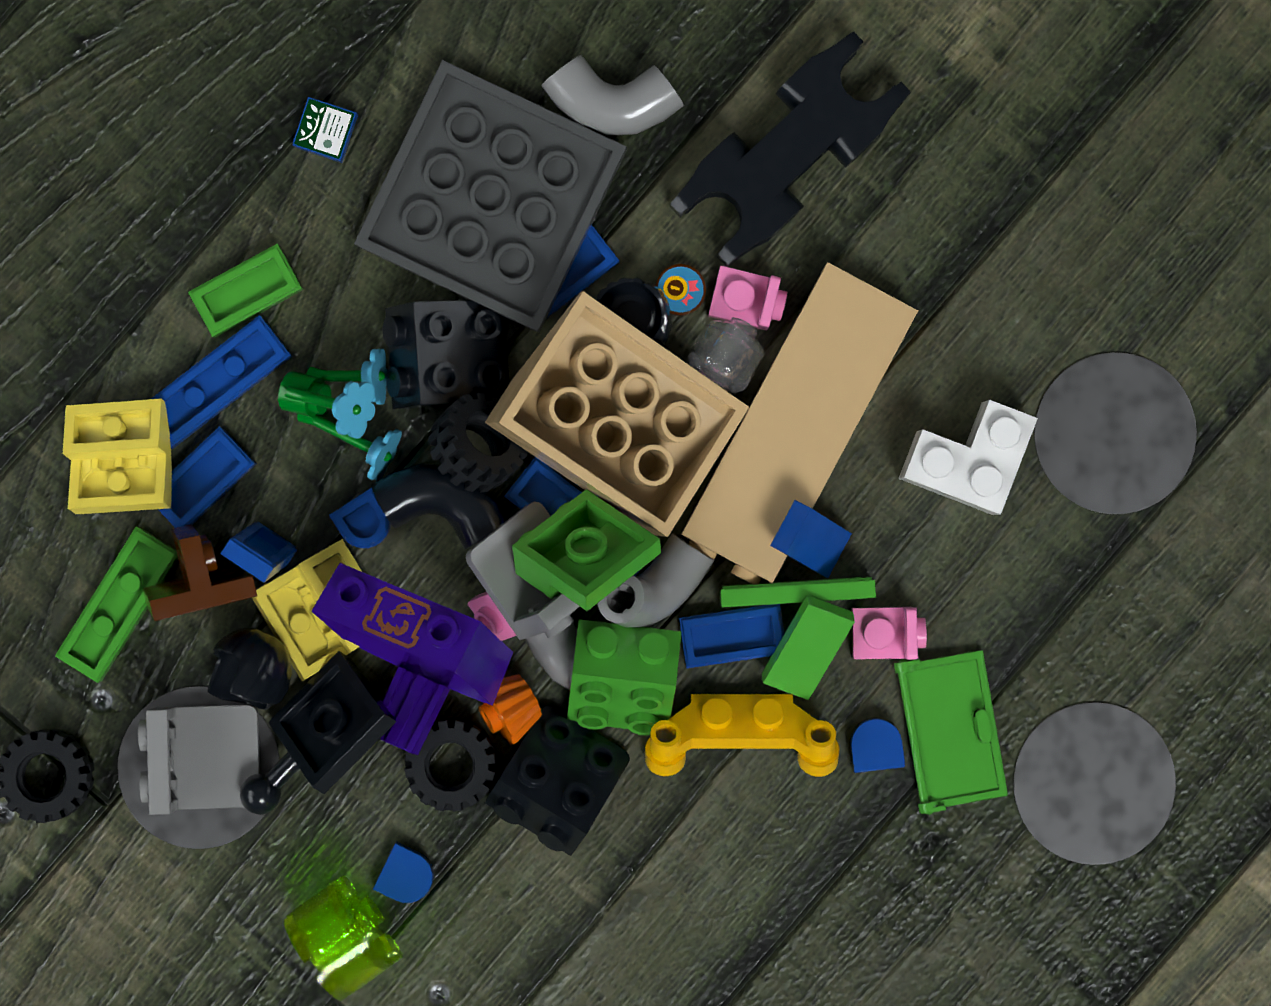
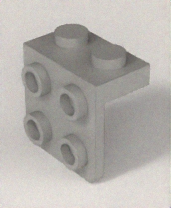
[466,502,579,640]
[138,705,260,815]

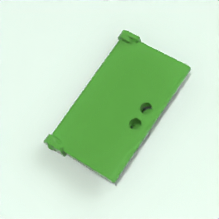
[894,650,1008,815]

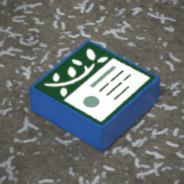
[292,97,358,163]

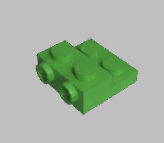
[512,489,661,611]

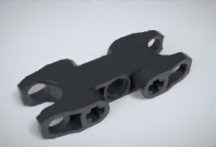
[670,31,911,267]

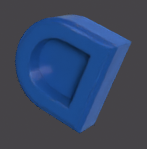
[329,488,391,548]
[850,718,905,773]
[373,841,434,903]

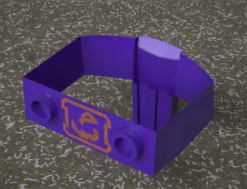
[312,563,513,755]

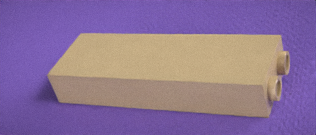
[681,262,918,585]

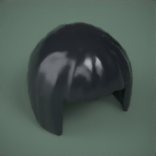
[597,277,672,347]
[208,628,292,710]

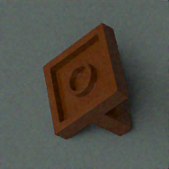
[143,524,257,621]

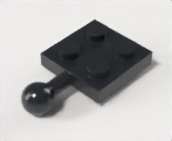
[240,651,397,815]

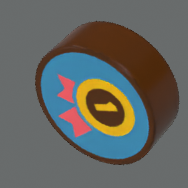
[655,264,706,316]

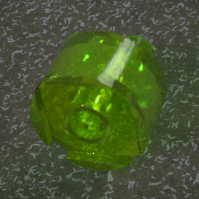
[284,875,403,1001]

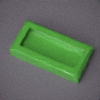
[188,244,304,338]
[762,595,855,700]

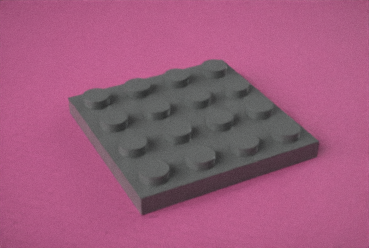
[354,60,627,333]

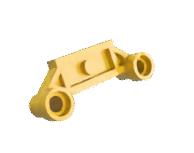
[645,694,840,777]

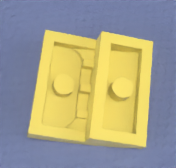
[62,399,172,514]
[252,539,362,682]

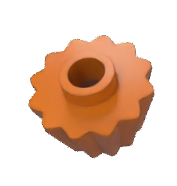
[478,674,542,745]

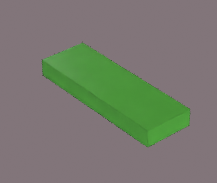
[55,526,178,683]
[719,577,876,607]

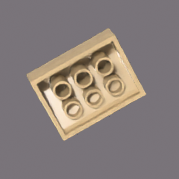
[485,291,749,537]

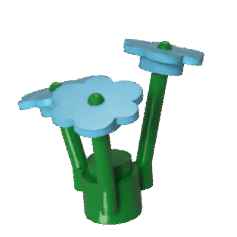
[278,349,402,481]

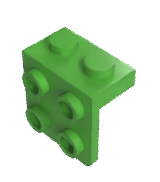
[567,619,681,735]

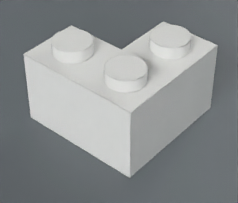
[898,400,1038,515]

